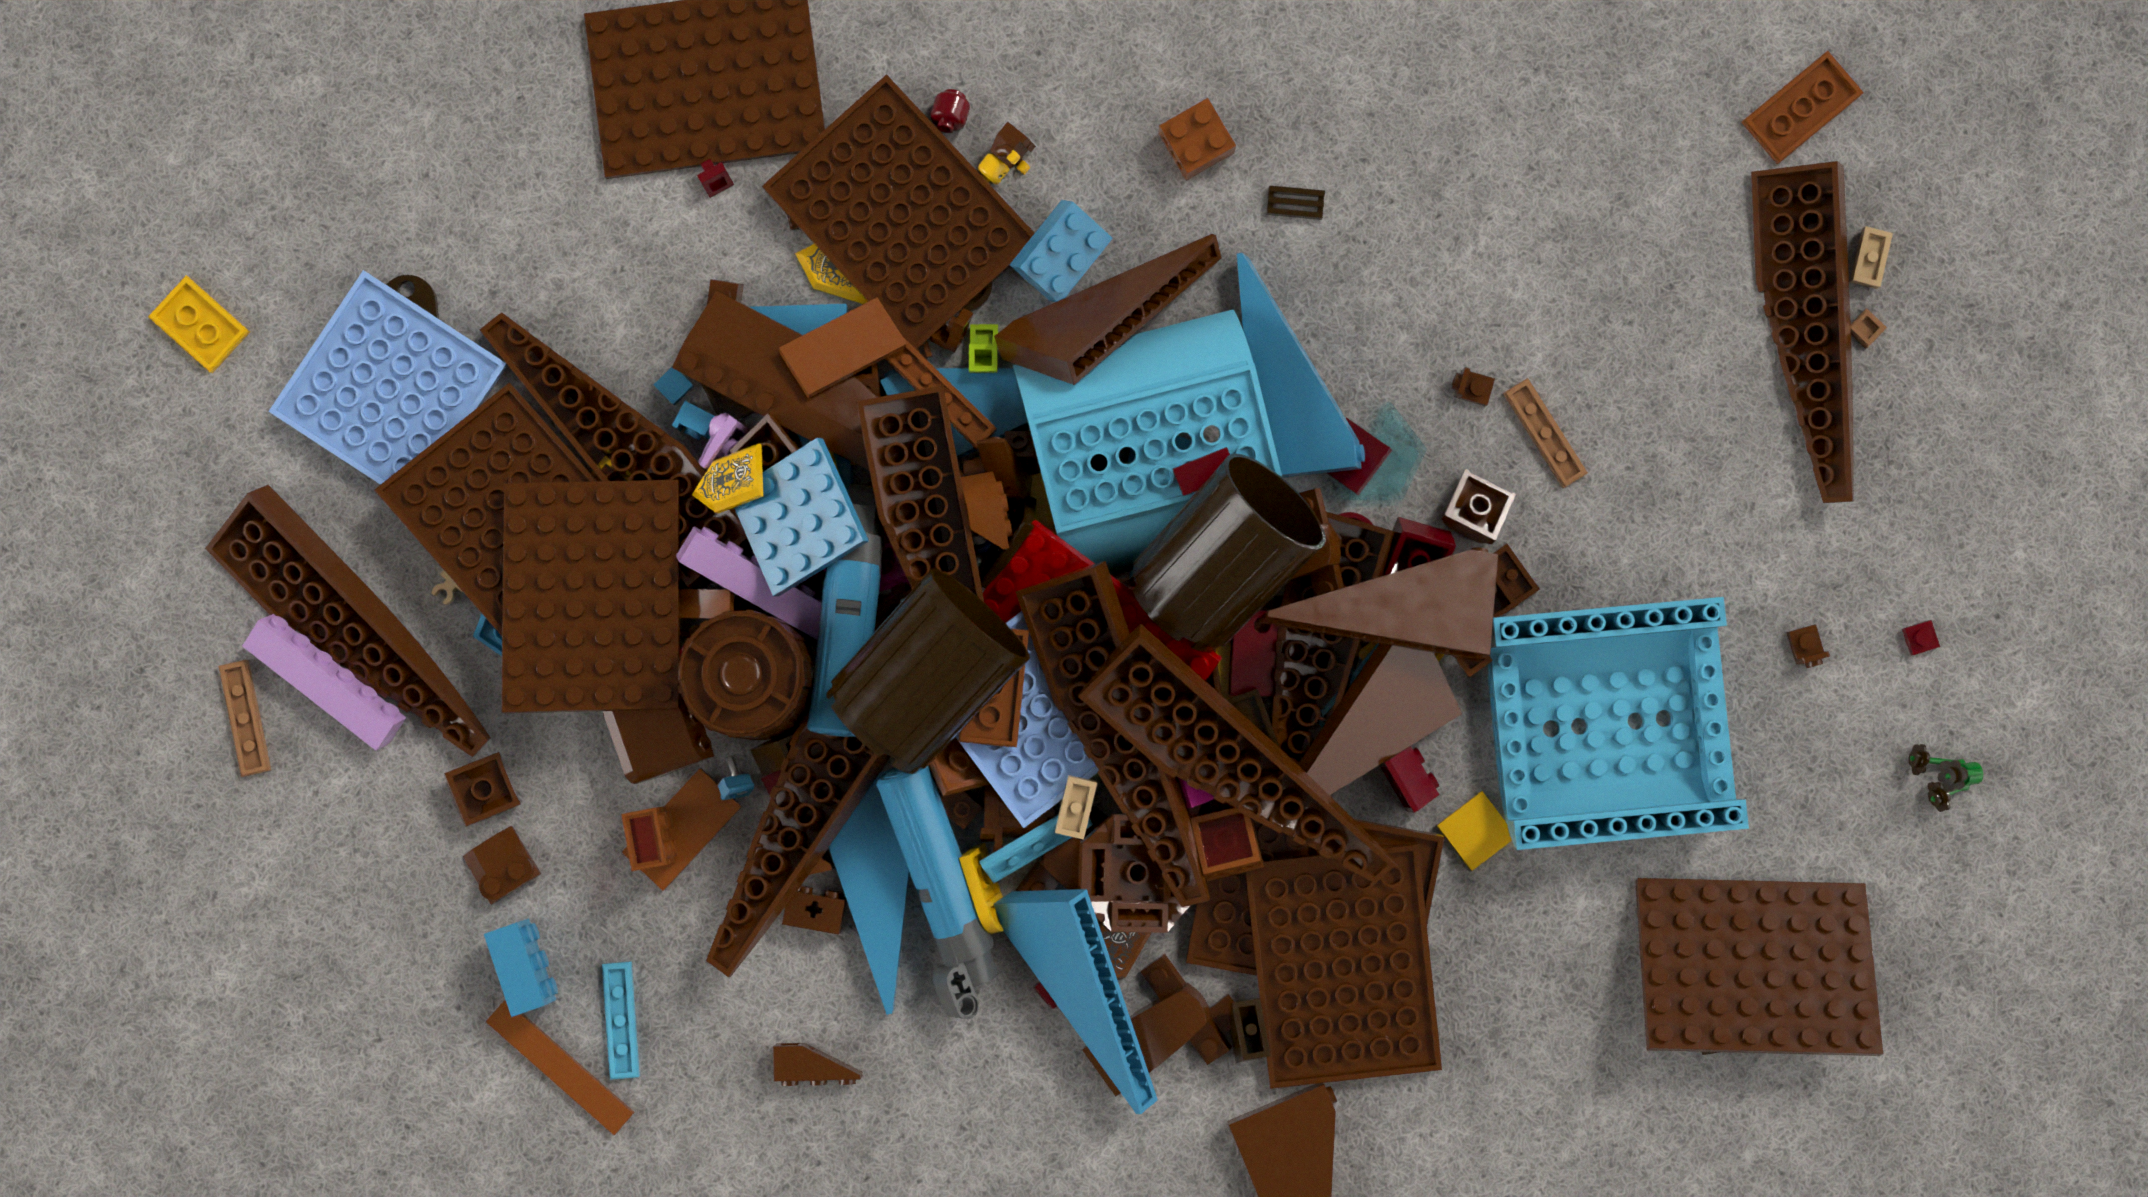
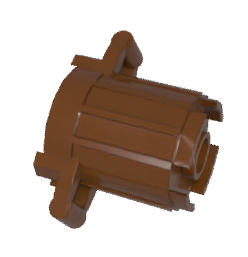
[981,784,1054,853]

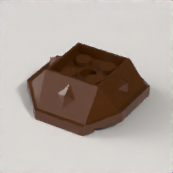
[1078,814,1190,933]

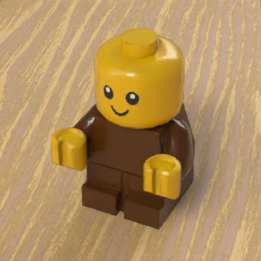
[977,121,1036,185]

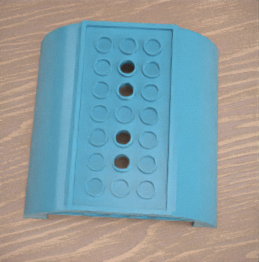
[1013,310,1282,575]
[1488,597,1749,850]

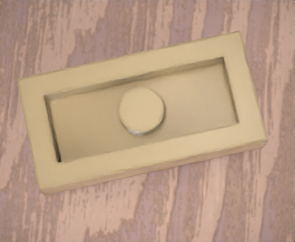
[1850,226,1893,289]
[1055,775,1097,840]

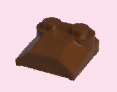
[1442,469,1516,544]
[444,752,521,827]
[463,826,542,905]

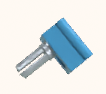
[718,756,755,800]

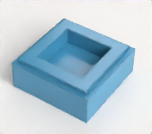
[654,367,694,406]

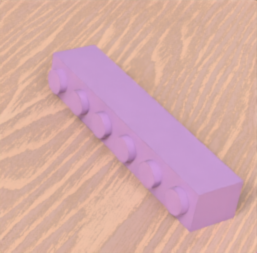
[676,527,822,639]
[242,614,406,751]

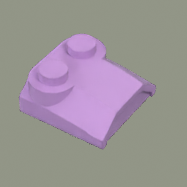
[698,413,750,469]

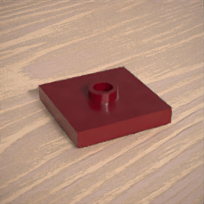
[1326,418,1392,496]

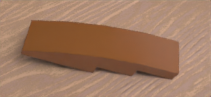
[680,589,734,619]

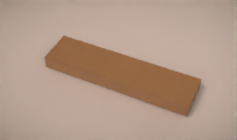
[1503,378,1588,488]
[218,660,272,777]

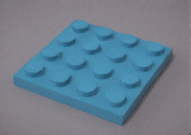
[734,438,869,596]

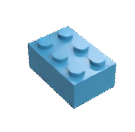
[1010,200,1113,302]
[484,919,558,1017]

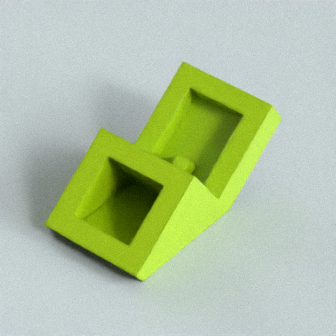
[969,324,998,373]

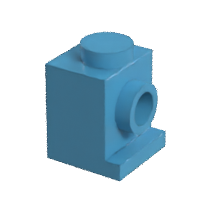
[672,401,715,440]

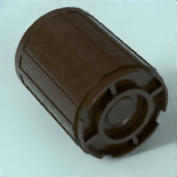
[1129,454,1326,652]
[826,568,1030,774]

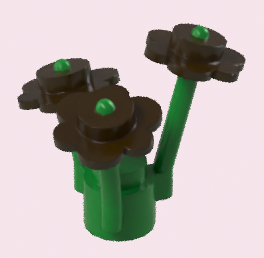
[1908,744,1984,812]

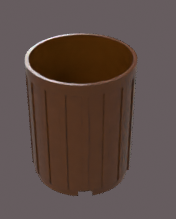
[677,610,816,740]

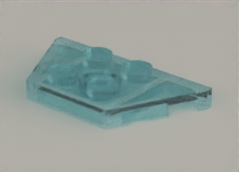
[1340,401,1427,501]

